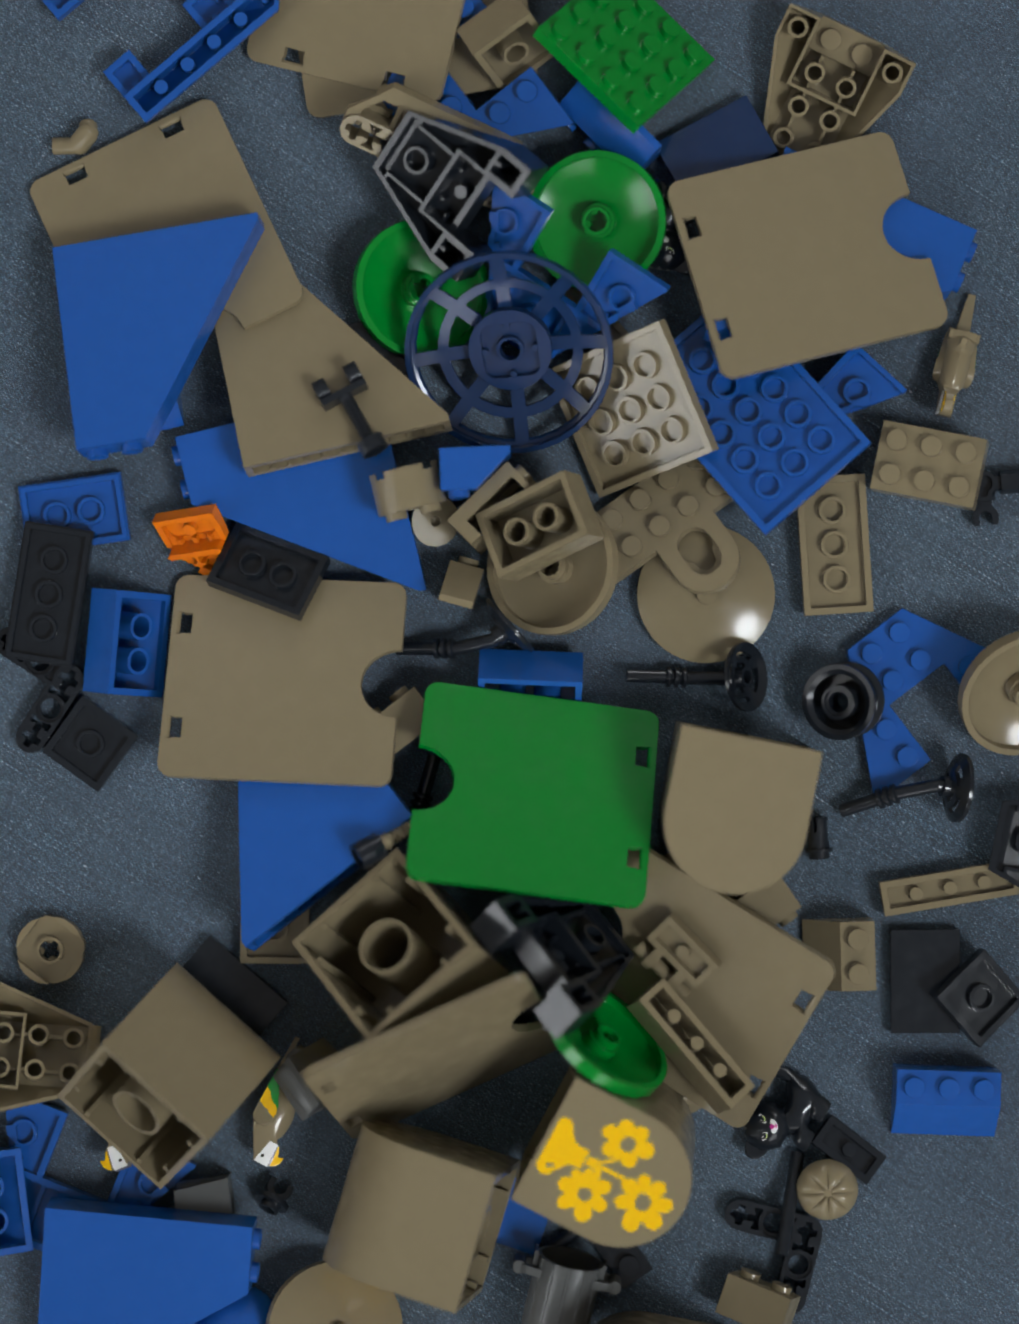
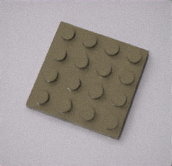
[552,319,719,498]

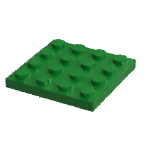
[532,0,715,134]

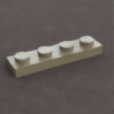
[878,863,1019,917]

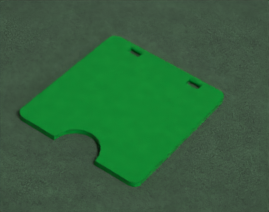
[405,682,659,909]

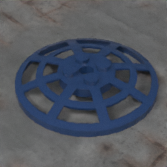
[404,250,614,453]

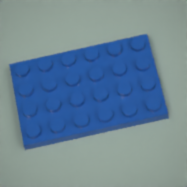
[674,315,871,536]

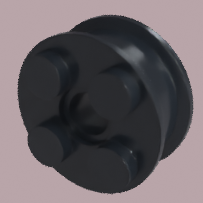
[802,661,885,740]

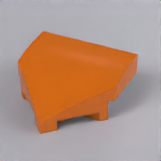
[152,504,229,575]

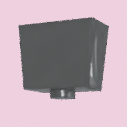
[273,1037,339,1121]
[170,1172,236,1214]

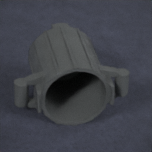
[512,1244,621,1324]

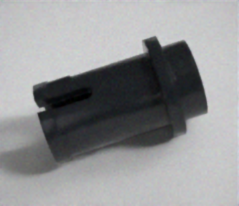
[805,816,833,860]

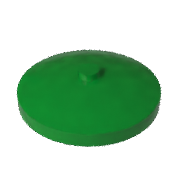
[532,150,667,288]
[353,221,488,357]
[549,992,667,1098]

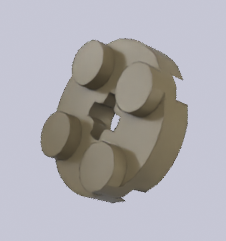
[16,914,87,984]

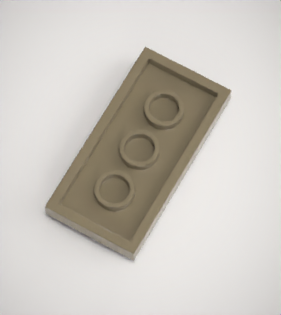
[797,473,874,616]

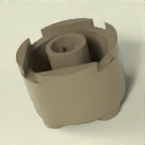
[369,460,447,523]

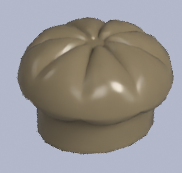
[796,1159,858,1220]

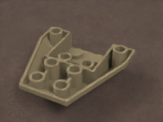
[763,3,916,155]
[0,982,93,1112]

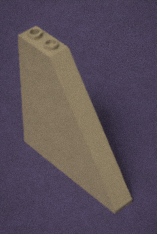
[215,283,453,477]

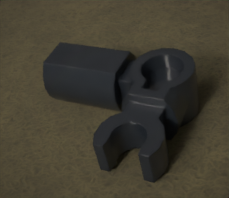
[971,469,1019,526]

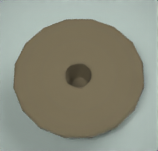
[411,498,458,547]

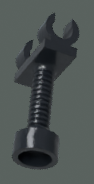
[311,361,388,459]

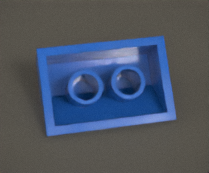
[560,81,662,169]
[439,445,511,501]
[83,588,172,698]
[478,649,583,701]
[890,1063,1002,1137]
[0,1147,33,1256]

